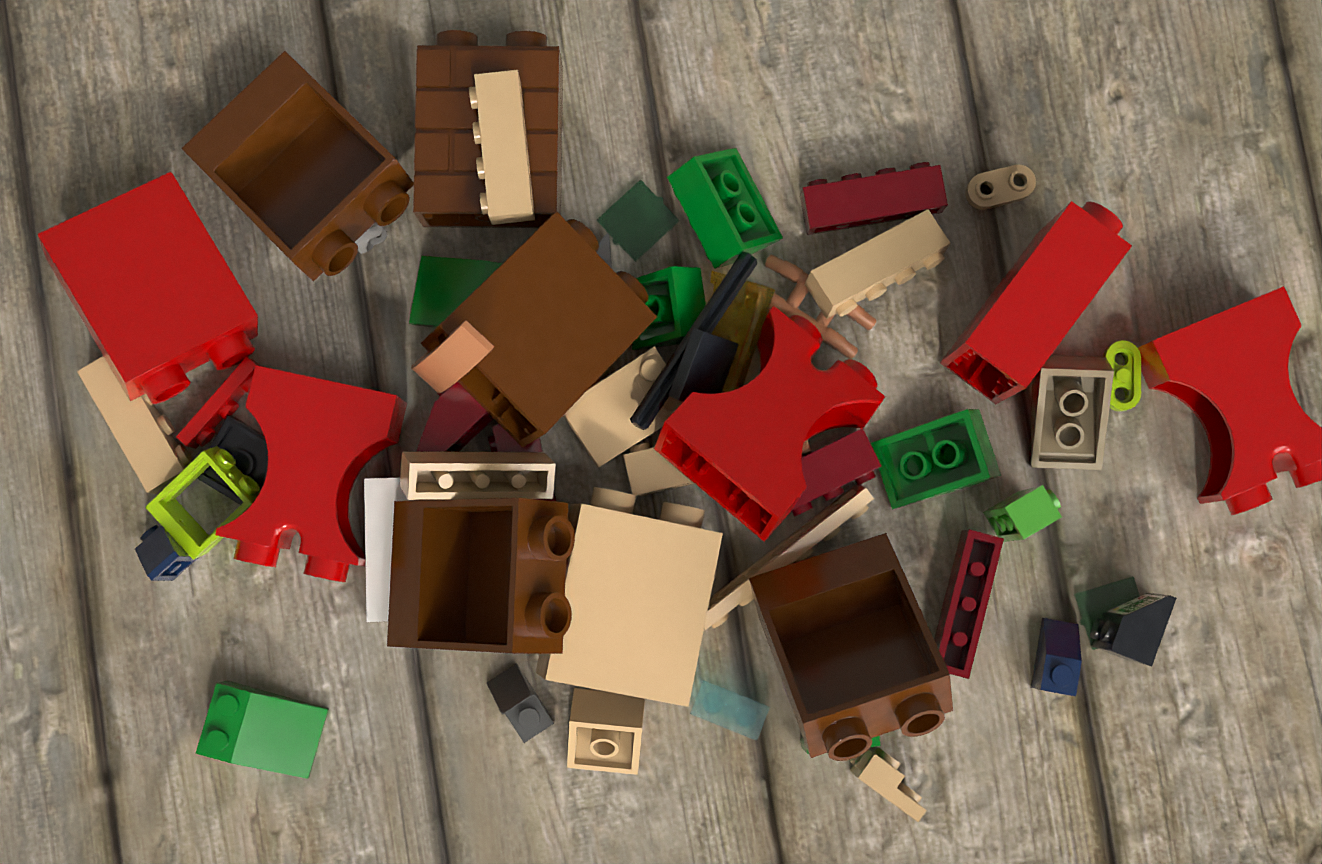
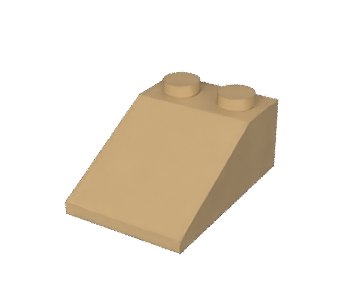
[563,347,683,468]

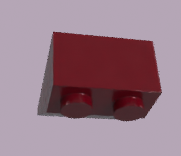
[416,381,494,452]

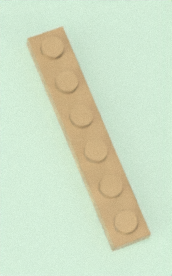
[704,485,874,630]

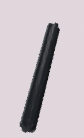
[630,252,757,430]

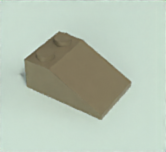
[1030,355,1114,470]

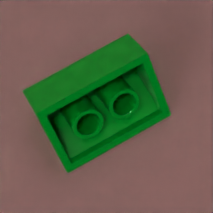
[667,148,783,269]

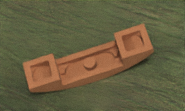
[411,320,494,393]

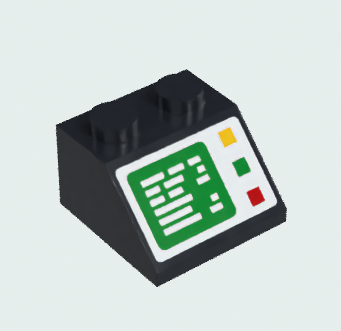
[1090,593,1177,667]

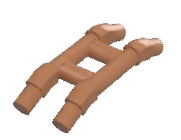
[747,255,876,359]

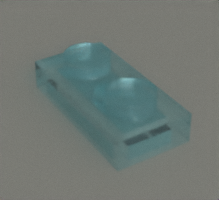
[690,680,770,741]

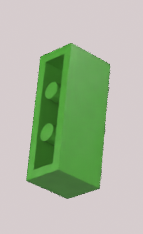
[983,485,1062,542]

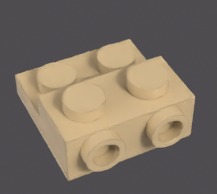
[850,747,927,822]

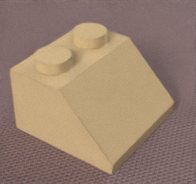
[567,688,645,775]

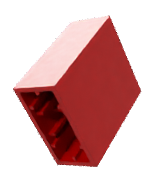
[37,172,258,404]
[940,201,1132,405]

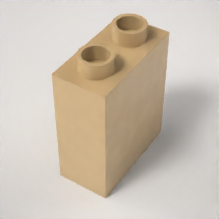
[536,487,723,707]

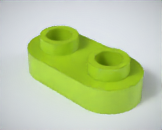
[1103,340,1141,412]

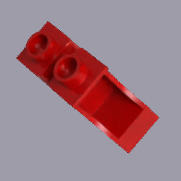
[1138,286,1322,515]
[654,306,886,542]
[215,365,407,582]

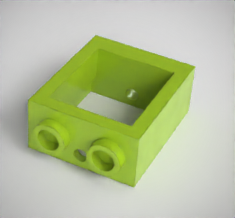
[145,446,260,560]

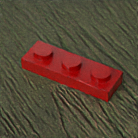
[176,356,260,449]

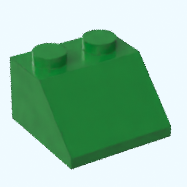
[631,266,706,350]

